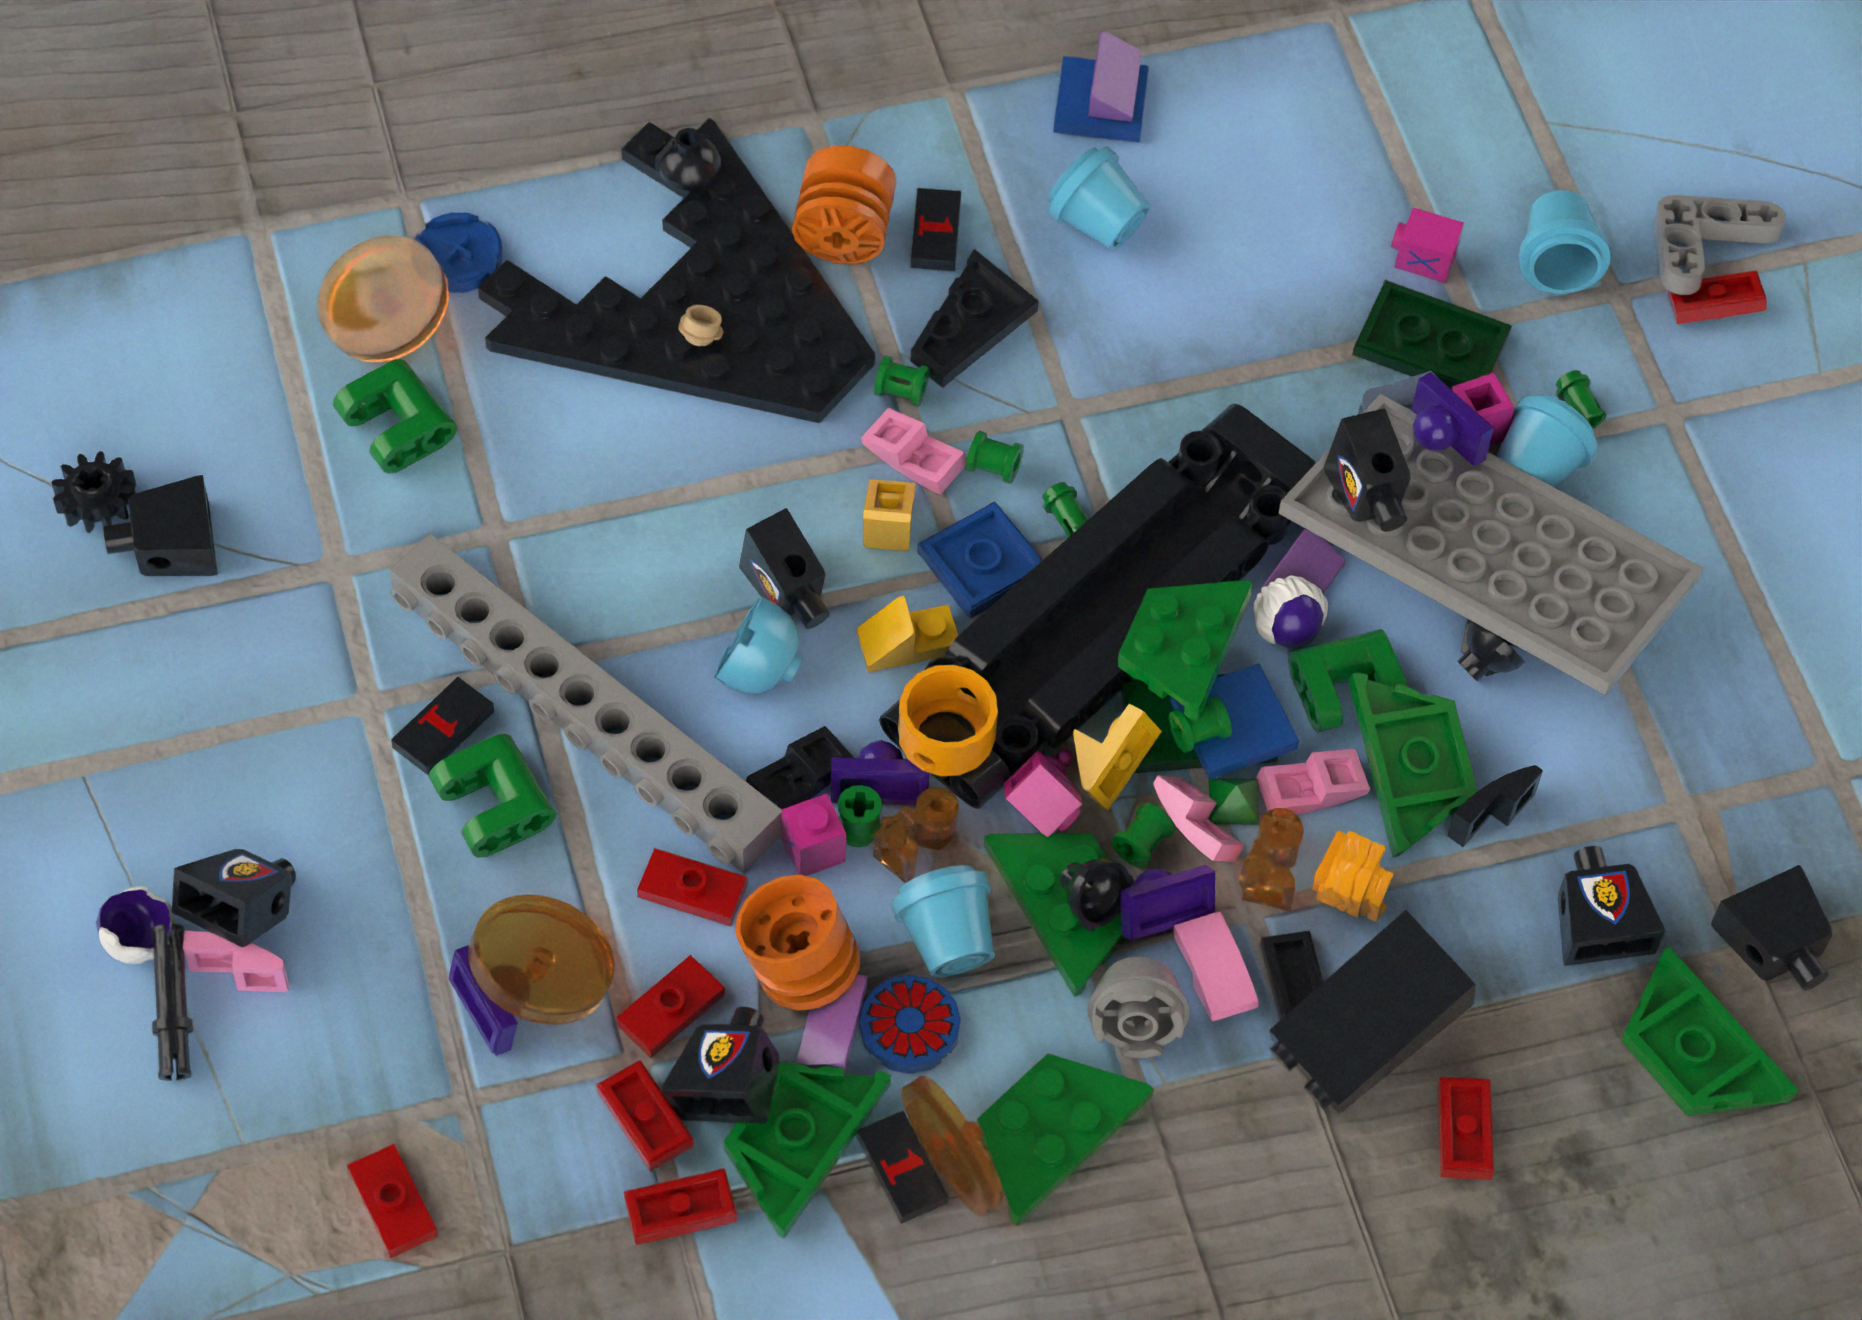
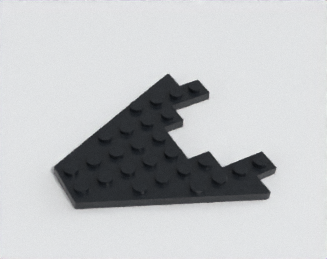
[478,118,875,423]

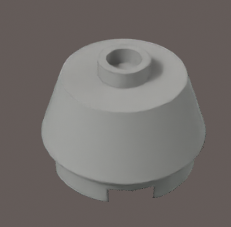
[1088,957,1189,1058]

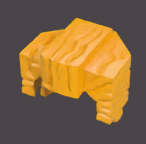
[1312,830,1394,922]

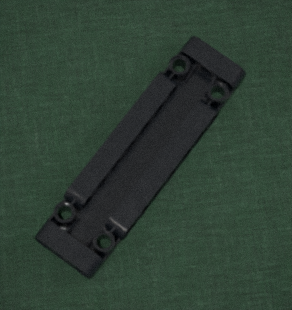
[879,403,1317,809]

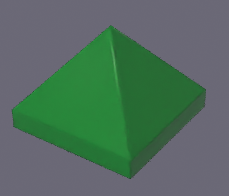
[1208,778,1259,825]

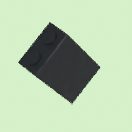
[1269,910,1476,1114]

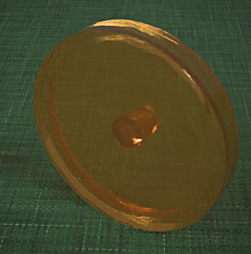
[318,236,449,362]
[468,894,615,1025]
[901,1075,1004,1217]

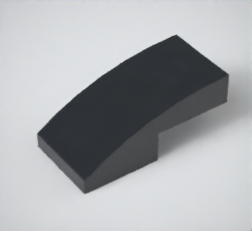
[746,726,854,810]
[1447,765,1543,847]

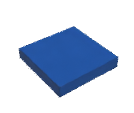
[1053,56,1149,142]
[917,501,1042,619]
[1170,663,1299,780]

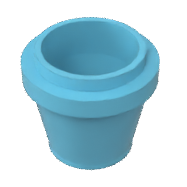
[1048,146,1151,250]
[1519,190,1611,293]
[1497,395,1598,488]
[891,865,995,977]

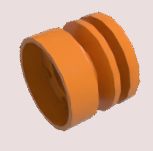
[792,146,897,264]
[735,874,861,1011]

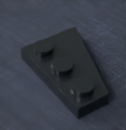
[910,249,1039,388]

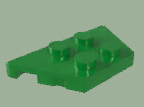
[1118,580,1253,721]
[1348,673,1478,857]
[984,833,1125,997]
[1621,946,1798,1116]
[976,1053,1154,1225]
[723,1062,891,1239]

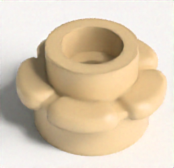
[679,305,723,346]

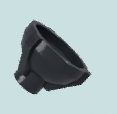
[655,128,721,191]
[1457,619,1525,682]
[1060,858,1134,931]

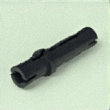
[151,924,193,1081]

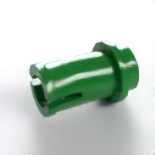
[1556,370,1606,429]
[1042,482,1089,538]

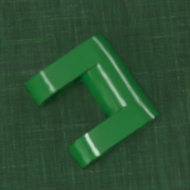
[333,359,457,474]
[1288,629,1408,733]
[429,734,556,858]

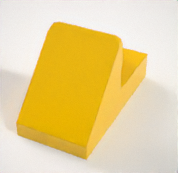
[863,479,916,551]
[856,595,958,672]
[1073,704,1162,811]

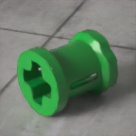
[874,355,930,407]
[966,430,1024,484]
[1169,696,1232,753]
[837,785,882,848]
[1111,803,1175,868]

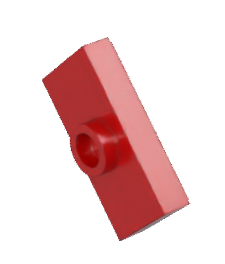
[1668,270,1767,324]
[637,848,748,926]
[616,955,725,1058]
[596,1060,694,1171]
[1437,1077,1494,1180]
[347,1144,438,1258]
[623,1168,737,1246]

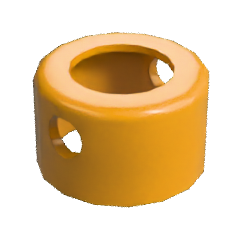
[898,665,998,776]

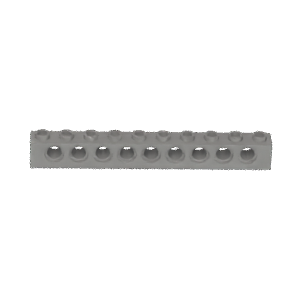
[389,533,781,873]

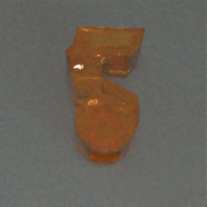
[873,787,959,883]
[1239,808,1304,911]

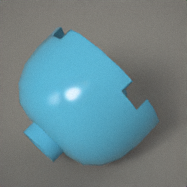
[713,596,803,695]

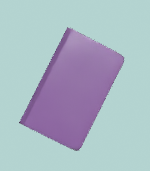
[1089,31,1142,122]
[1260,528,1346,594]
[796,974,868,1074]

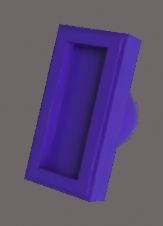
[1412,372,1493,467]
[831,740,930,806]
[1121,864,1215,941]
[448,944,530,1056]

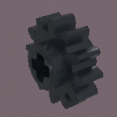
[51,451,137,533]

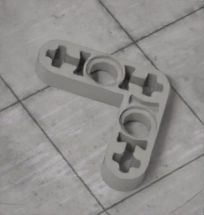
[1654,195,1786,295]

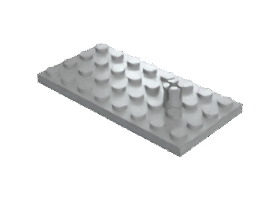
[1279,394,1703,695]

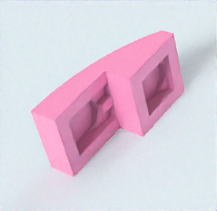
[861,408,966,495]
[1256,749,1370,818]
[1153,775,1244,862]
[1174,911,1258,1022]
[183,930,289,992]

